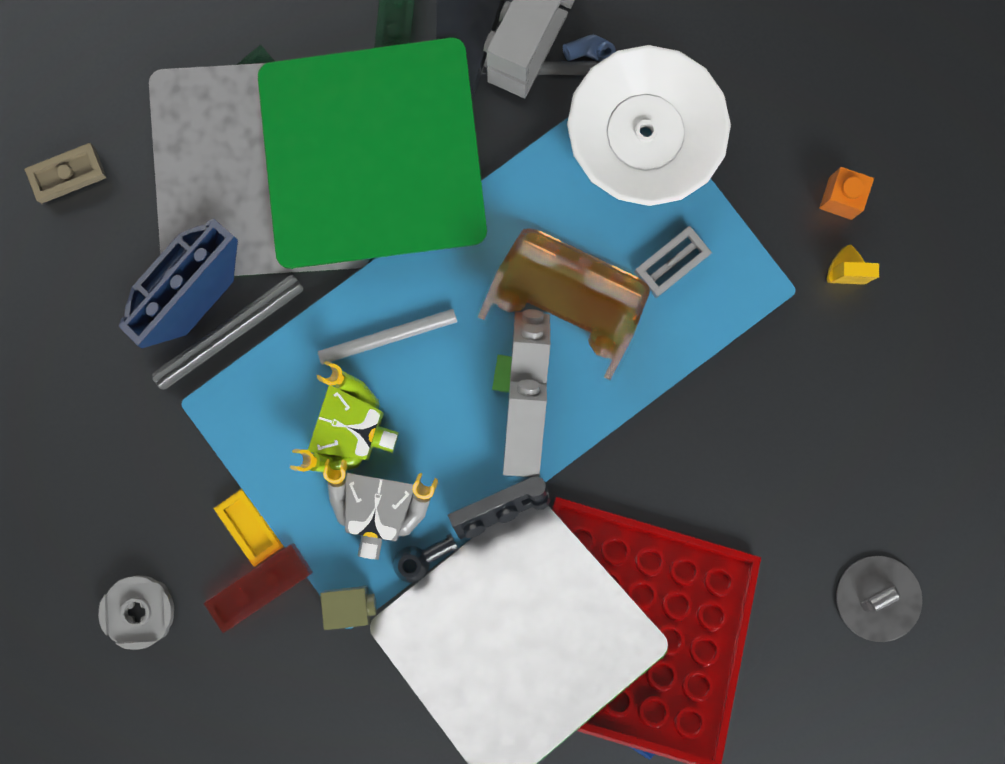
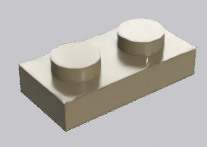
[24,143,107,204]

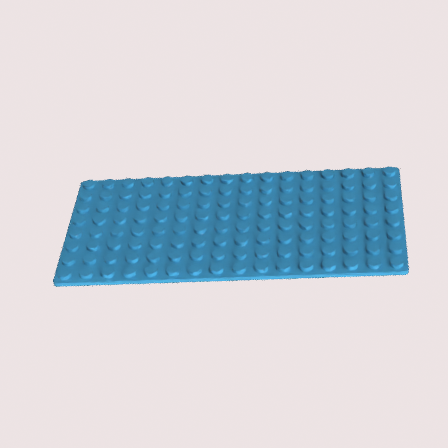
[182,118,796,629]

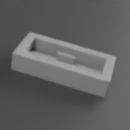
[634,226,712,298]

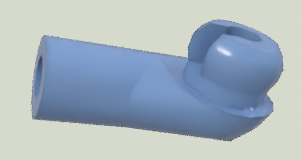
[563,34,616,61]

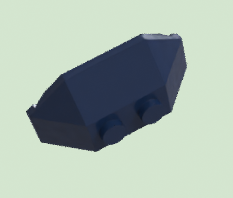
[119,219,238,348]

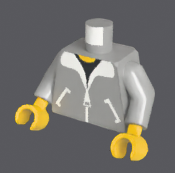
[323,459,438,560]

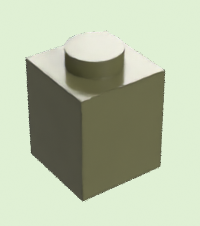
[320,586,377,630]

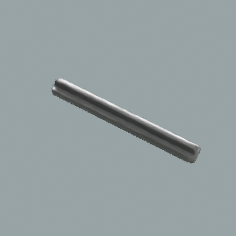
[151,275,303,389]

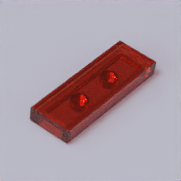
[204,543,313,633]

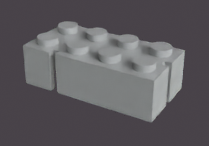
[483,0,575,98]

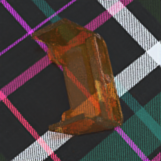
[478,228,650,380]

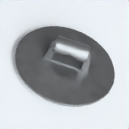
[836,556,923,642]

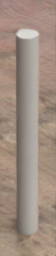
[318,309,457,365]

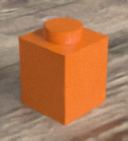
[819,167,874,220]

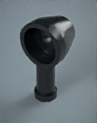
[393,533,459,583]

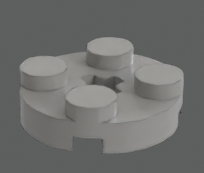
[98,576,174,650]

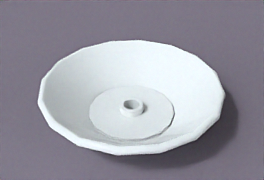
[567,45,731,206]

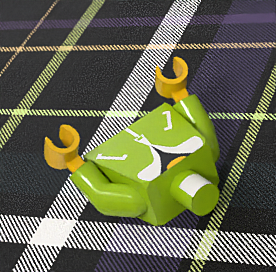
[290,361,399,472]

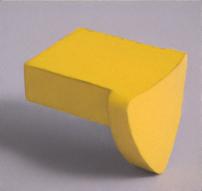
[826,245,879,284]

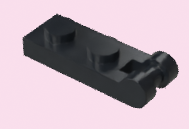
[448,476,551,539]

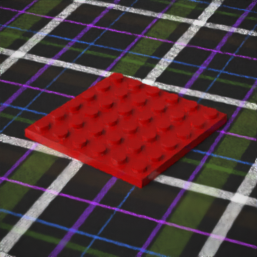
[552,497,761,764]

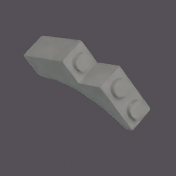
[503,309,551,477]

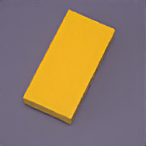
[213,489,284,567]

